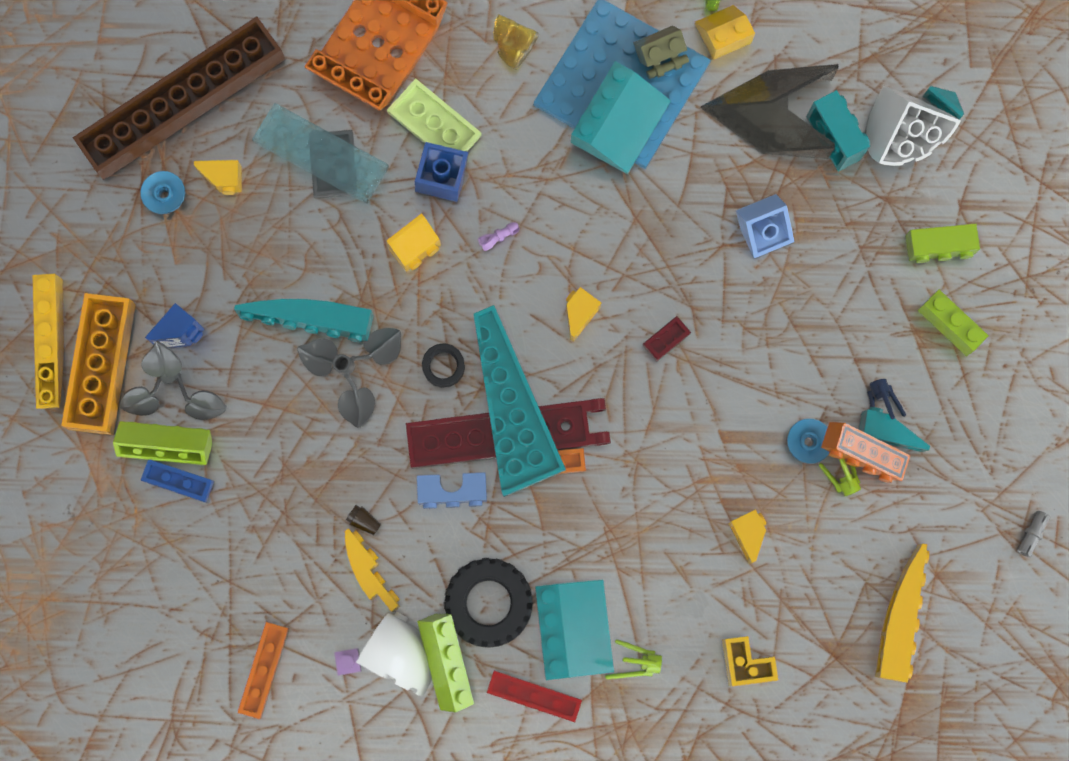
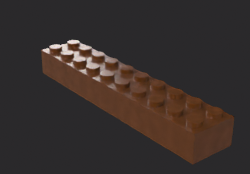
[72,16,285,180]

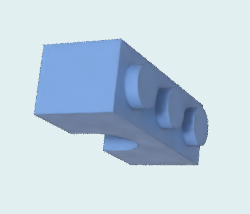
[417,472,487,509]

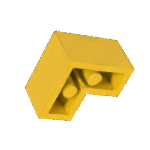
[722,636,778,686]

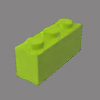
[905,224,980,263]
[917,289,989,356]

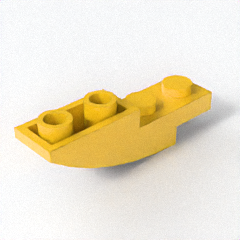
[345,528,400,612]

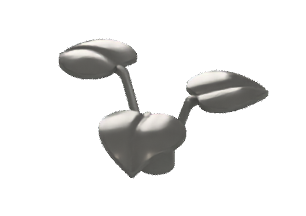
[297,328,401,428]
[120,341,227,420]

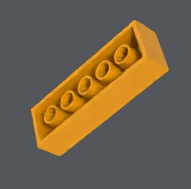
[61,293,136,436]

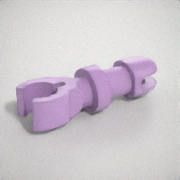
[478,222,520,251]

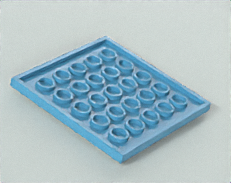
[533,0,711,169]

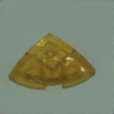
[493,14,539,69]

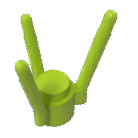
[819,458,861,497]
[605,639,662,679]

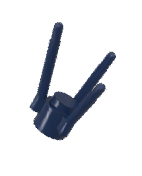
[867,379,906,420]

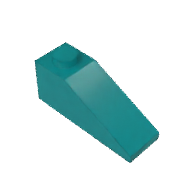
[858,407,930,452]

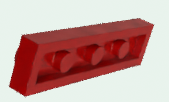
[487,671,582,722]

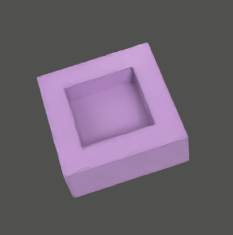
[334,648,362,675]

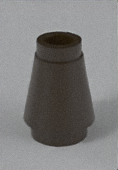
[346,505,381,535]

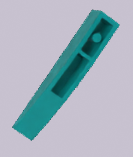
[234,299,374,343]

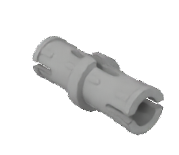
[1017,511,1051,558]

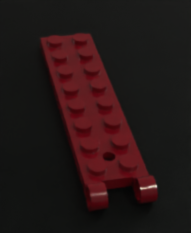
[406,398,611,469]

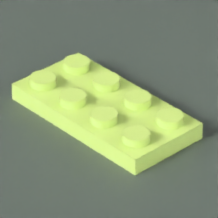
[387,79,482,152]

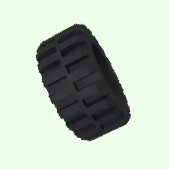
[444,558,533,648]

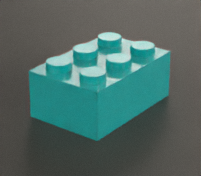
[806,90,870,172]

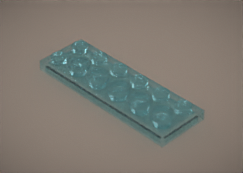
[252,103,389,204]

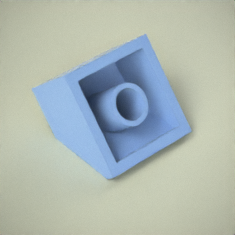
[736,194,794,258]

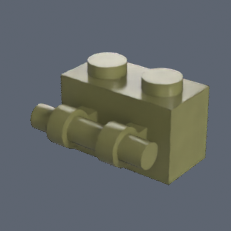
[633,25,689,79]

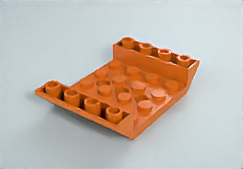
[305,0,448,111]

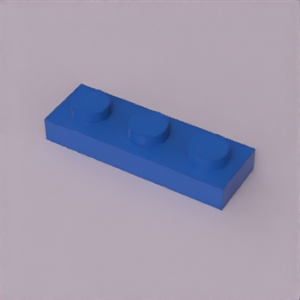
[141,460,214,503]

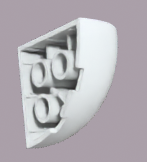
[866,85,961,166]
[356,611,432,697]

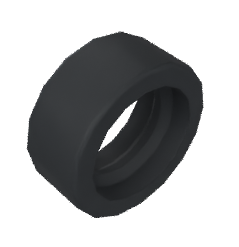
[422,343,465,388]

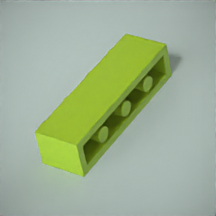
[113,421,212,465]
[417,613,474,713]

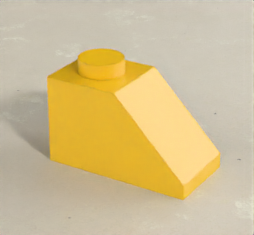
[194,160,242,195]
[566,287,602,342]
[728,509,767,564]

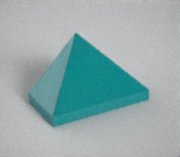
[922,86,964,120]

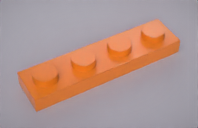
[237,622,289,719]

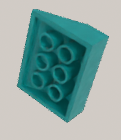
[570,61,671,174]
[535,580,614,680]

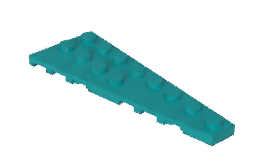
[473,305,566,497]

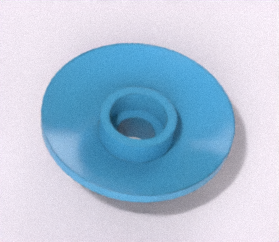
[140,171,185,214]
[787,419,829,464]

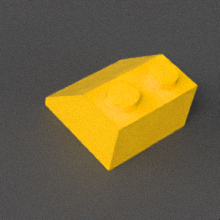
[694,5,755,60]
[386,213,441,272]

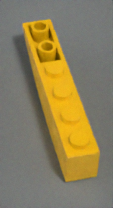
[32,274,64,409]
[875,544,929,683]

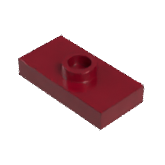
[643,316,691,362]

